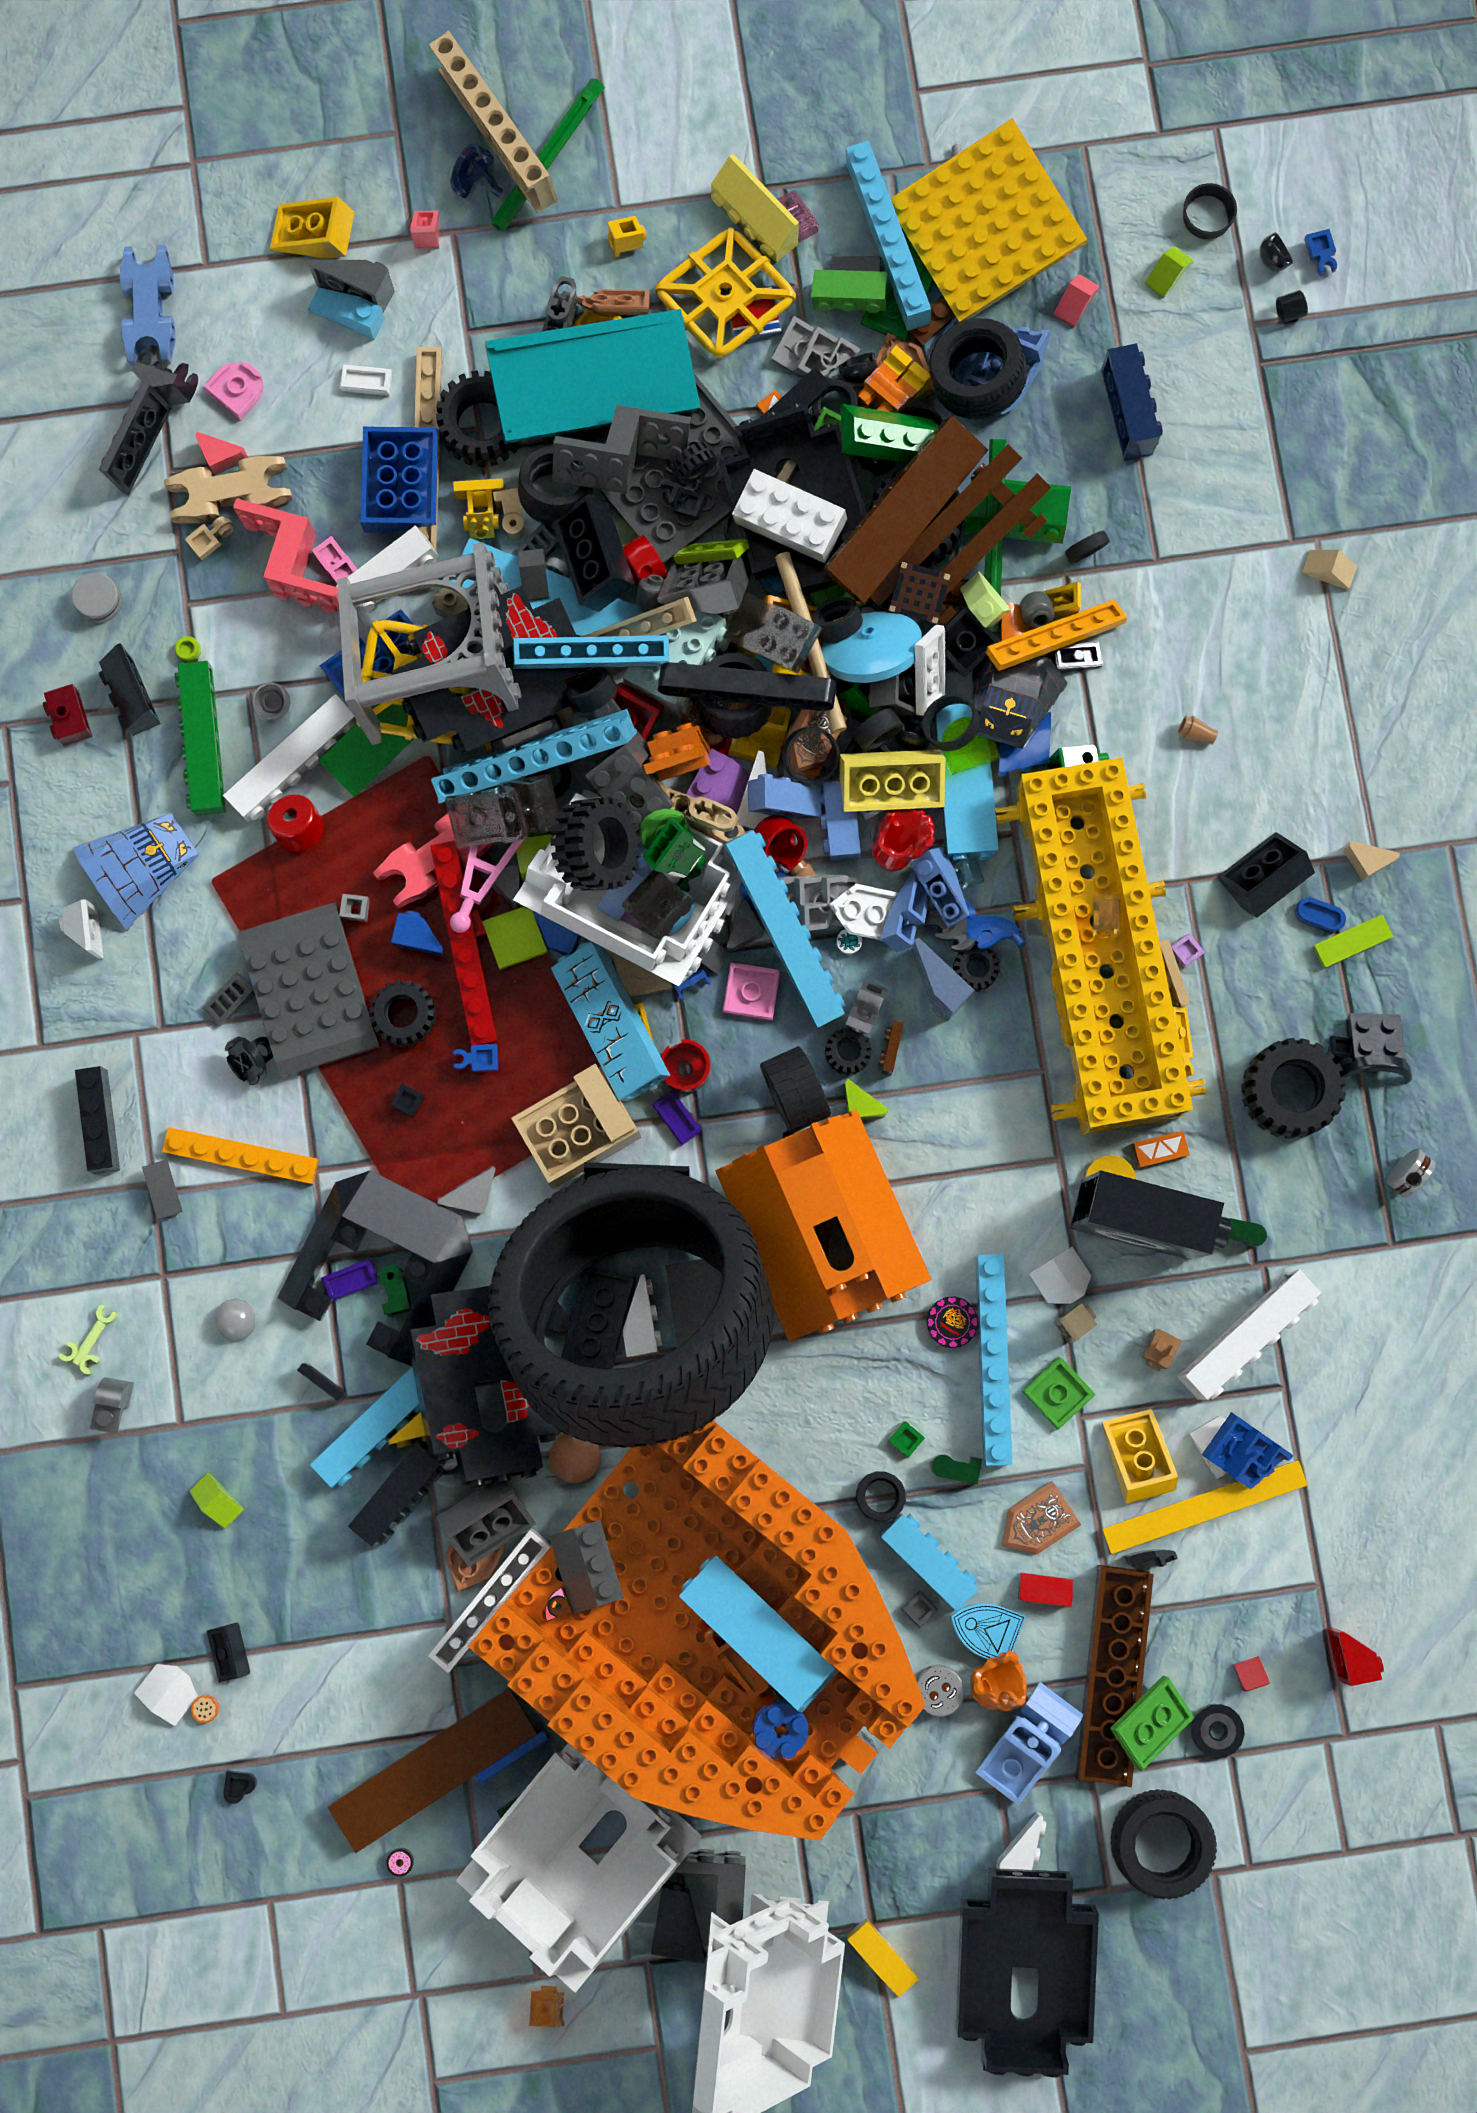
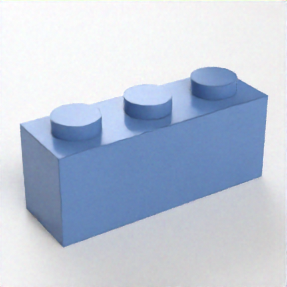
[748,774,821,821]
[820,780,861,861]

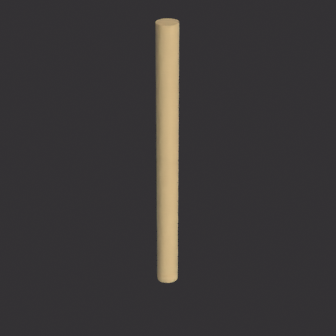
[775,552,847,733]

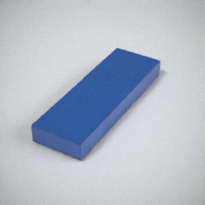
[475,1728,550,1784]

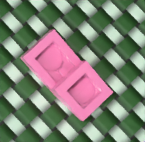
[311,536,358,585]

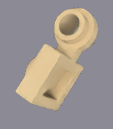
[185,516,234,560]

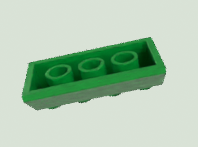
[841,404,939,464]
[964,476,1071,544]

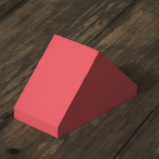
[410,211,439,248]
[1053,274,1100,327]
[195,432,248,475]

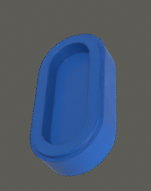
[1295,897,1346,933]

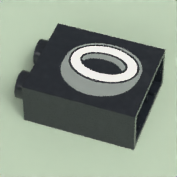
[1070,1170,1232,1260]

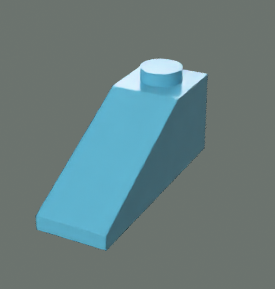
[308,288,385,340]

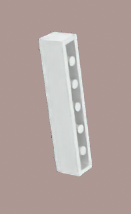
[223,694,357,822]
[428,1529,552,1673]

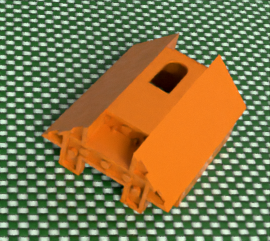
[715,1110,932,1342]

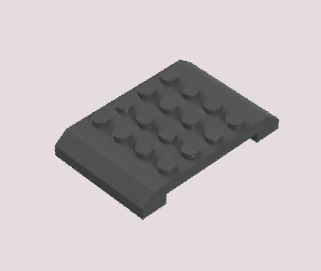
[238,902,380,1078]

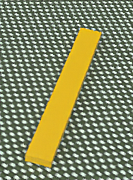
[1101,1460,1308,1554]

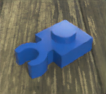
[1304,229,1338,276]
[453,1044,499,1072]

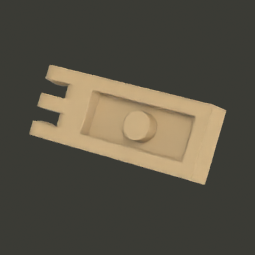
[1160,939,1189,1007]

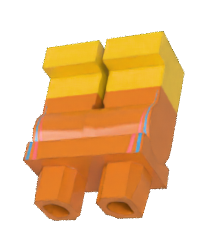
[858,345,931,413]

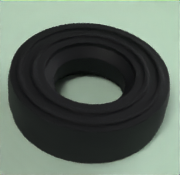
[1065,530,1110,563]

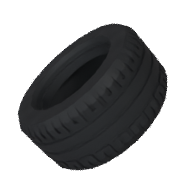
[929,318,1027,419]
[1110,1789,1217,1900]

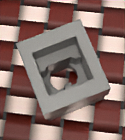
[339,894,370,922]

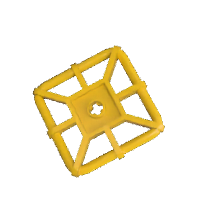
[655,227,796,359]
[356,620,475,744]

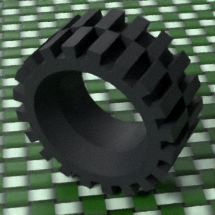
[436,370,523,467]
[550,797,642,891]

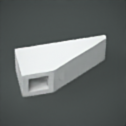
[623,1274,662,1357]
[996,1812,1046,1870]

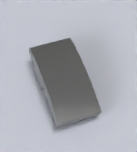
[142,1159,183,1219]

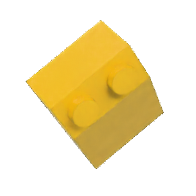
[270,197,355,259]
[1102,1409,1178,1504]

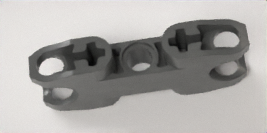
[542,276,579,332]

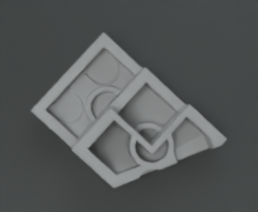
[769,316,860,377]
[778,875,848,931]

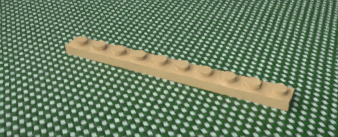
[414,347,443,588]

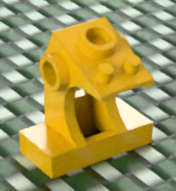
[453,478,505,539]

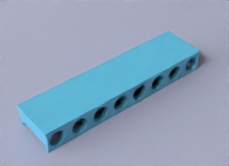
[450,538,644,637]
[431,709,637,803]

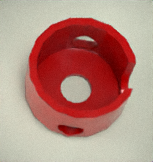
[623,535,668,588]
[266,794,324,852]
[754,815,808,872]
[661,1039,711,1094]

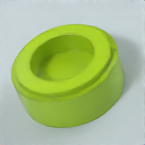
[175,636,201,663]

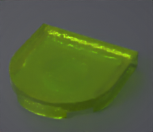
[942,717,1000,776]

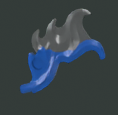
[924,878,1027,952]

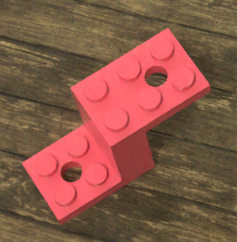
[233,498,339,613]

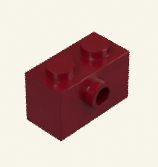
[43,684,93,746]

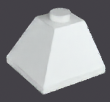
[59,899,104,959]

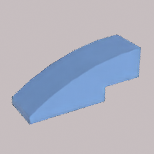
[881,870,929,952]

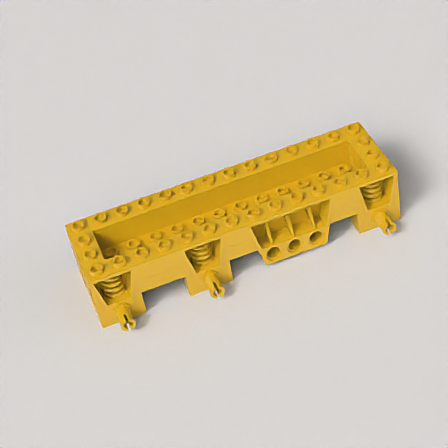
[995,757,1206,1135]

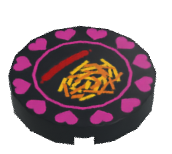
[926,1296,978,1348]

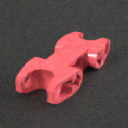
[373,801,501,909]

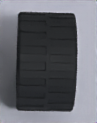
[697,652,772,739]
[760,1046,831,1133]

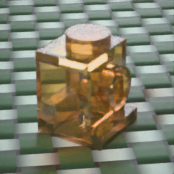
[529,1985,565,2027]

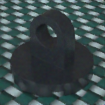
[225,1036,273,1086]

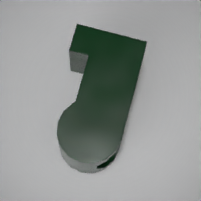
[1226,1217,1267,1247]
[379,1265,412,1316]
[931,1454,982,1485]

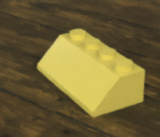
[711,153,799,263]
[840,750,946,812]

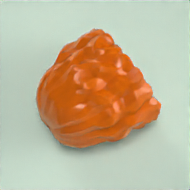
[970,1650,1028,1711]

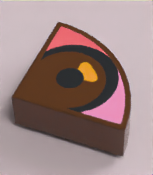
[545,1587,572,1622]

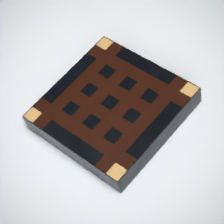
[889,561,951,624]

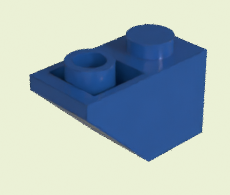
[533,911,581,955]

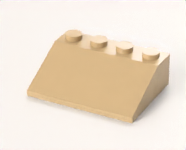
[511,1066,642,1189]

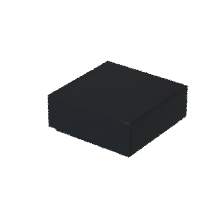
[390,1083,426,1118]

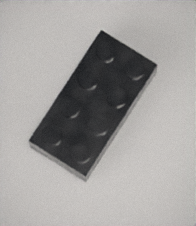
[553,494,635,612]
[348,1443,447,1547]

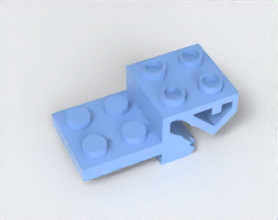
[975,1682,1083,1806]

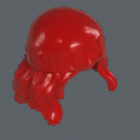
[872,808,935,872]

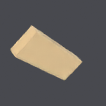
[573,1064,635,1143]

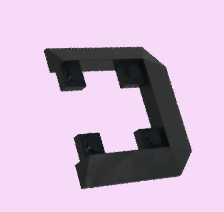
[277,1170,473,1366]

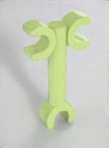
[59,1304,118,1375]

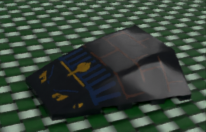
[972,656,1068,749]

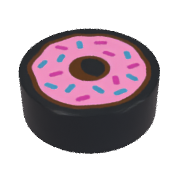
[386,1848,414,1877]

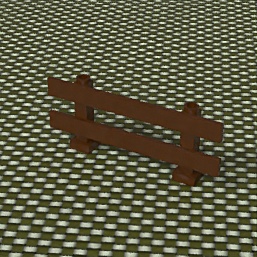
[870,444,1052,626]

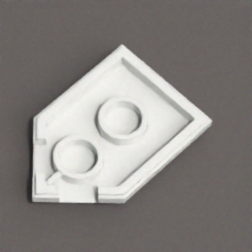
[829,884,898,941]

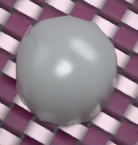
[252,682,291,721]
[215,1298,255,1341]

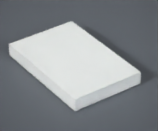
[915,625,945,716]

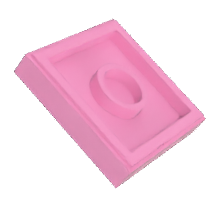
[722,962,781,1021]

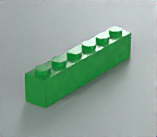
[175,661,226,816]

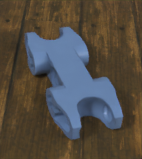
[120,245,176,366]

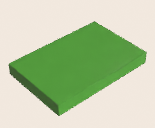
[1110,1676,1195,1771]

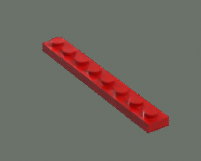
[430,840,497,1045]

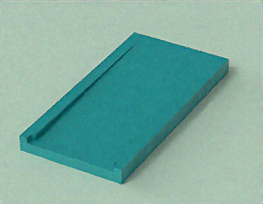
[485,309,701,444]

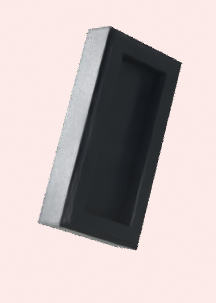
[297,1363,348,1402]

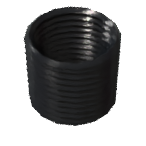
[1276,290,1308,323]

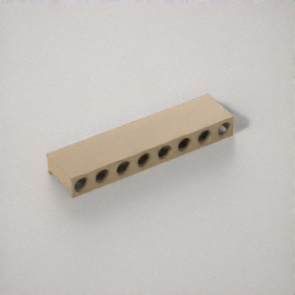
[429,30,558,214]

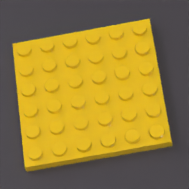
[890,118,1088,323]

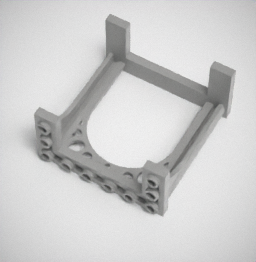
[337,542,521,745]

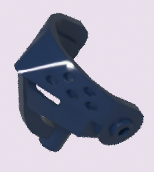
[450,143,503,198]

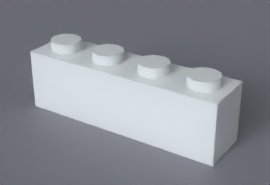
[336,526,439,613]

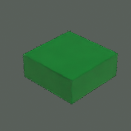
[888,1421,925,1458]

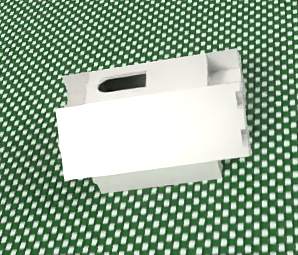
[513,789,742,986]
[455,1743,702,1993]
[692,1893,845,2113]

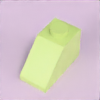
[960,572,1011,628]

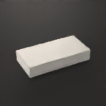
[340,365,392,396]

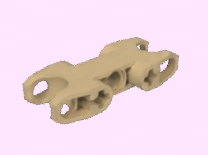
[164,456,293,524]
[631,779,745,843]

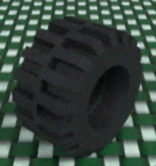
[369,980,437,1048]

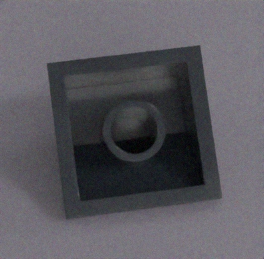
[944,605,1001,677]

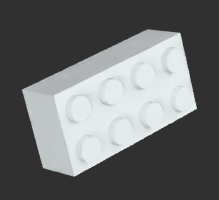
[732,469,847,563]

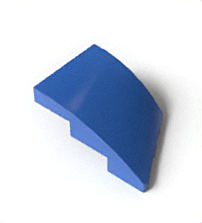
[998,712,1051,777]
[1202,1412,1294,1489]

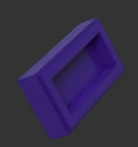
[652,1090,702,1146]
[321,1259,379,1302]

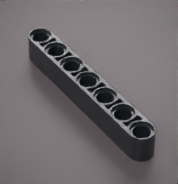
[657,662,836,711]

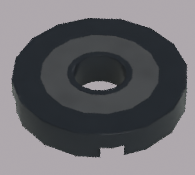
[1191,1704,1245,1758]

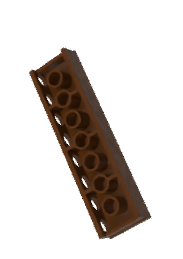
[821,415,988,604]
[1075,1565,1154,1787]
[328,1687,538,1854]

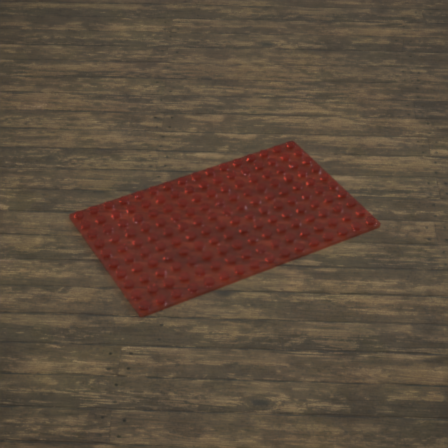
[212,756,624,1207]

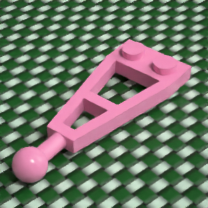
[450,799,532,933]

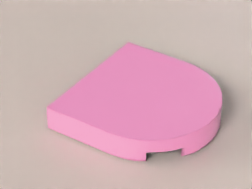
[203,362,263,421]

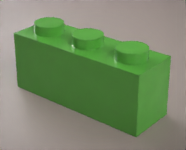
[811,270,889,313]

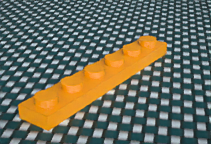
[986,599,1127,671]
[162,1127,319,1184]

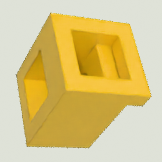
[608,216,646,257]

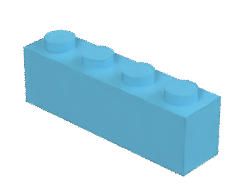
[880,1513,979,1611]

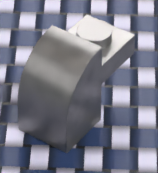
[846,980,888,1034]
[90,1377,134,1434]

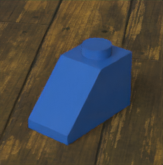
[391,911,445,957]

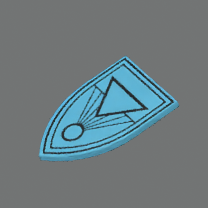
[950,1603,1026,1659]

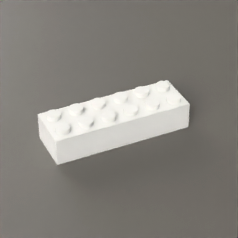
[1177,1269,1321,1400]

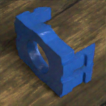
[672,968,711,1000]

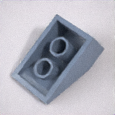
[911,937,974,1020]

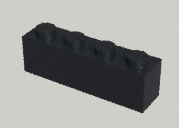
[75,1066,120,1174]

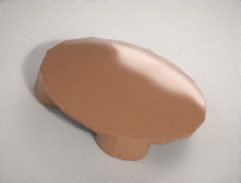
[549,1434,601,1483]

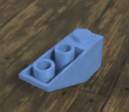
[910,847,969,928]

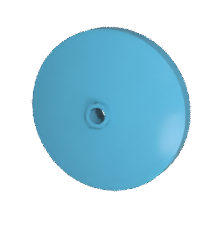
[821,612,922,683]

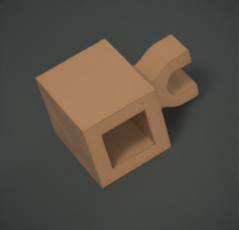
[1141,1329,1182,1371]

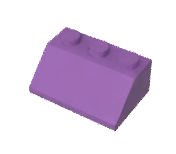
[679,748,750,843]

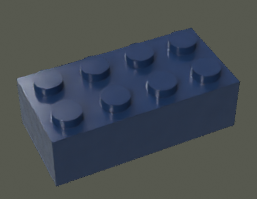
[1101,343,1163,461]

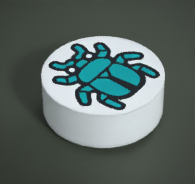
[545,558,569,577]
[836,929,862,955]

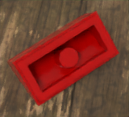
[1018,1572,1073,1607]

